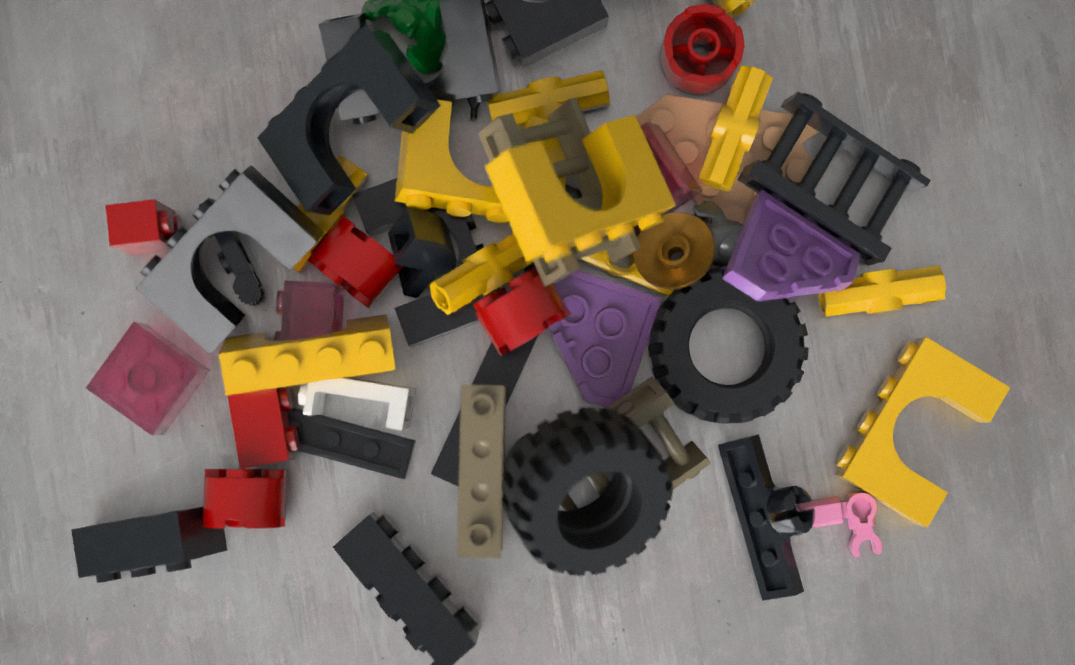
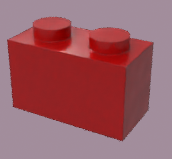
[105,199,183,255]
[227,386,300,469]

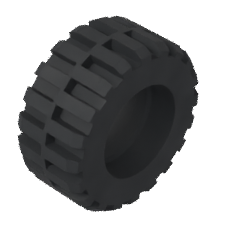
[648,268,809,424]
[502,407,673,576]

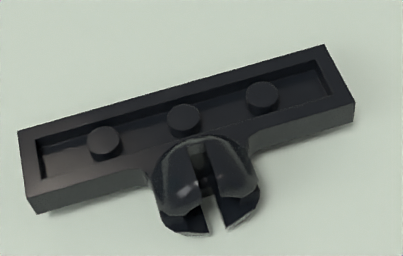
[718,434,815,601]

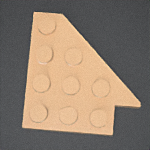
[636,94,825,224]

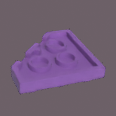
[723,190,861,301]
[548,270,662,408]

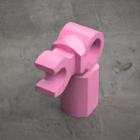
[796,491,883,558]

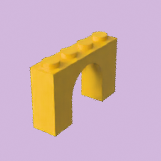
[395,99,566,223]
[485,115,676,263]
[219,314,396,395]
[835,337,1010,528]

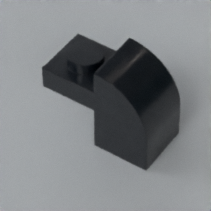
[388,207,457,298]

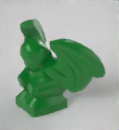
[361,0,446,75]

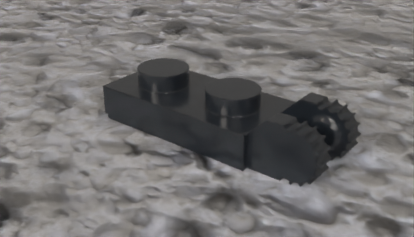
[199,198,267,307]

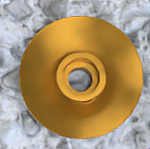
[633,212,715,290]

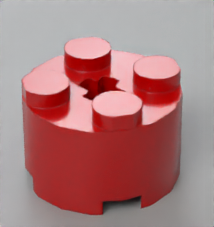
[660,4,745,94]
[307,215,404,308]
[473,268,571,356]
[203,469,286,529]

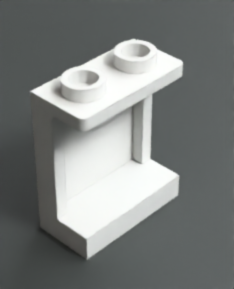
[298,377,416,430]

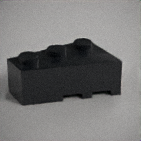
[71,506,227,583]

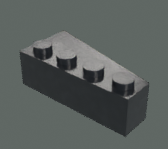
[333,512,479,665]

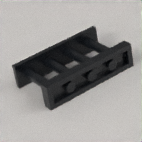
[737,92,931,266]

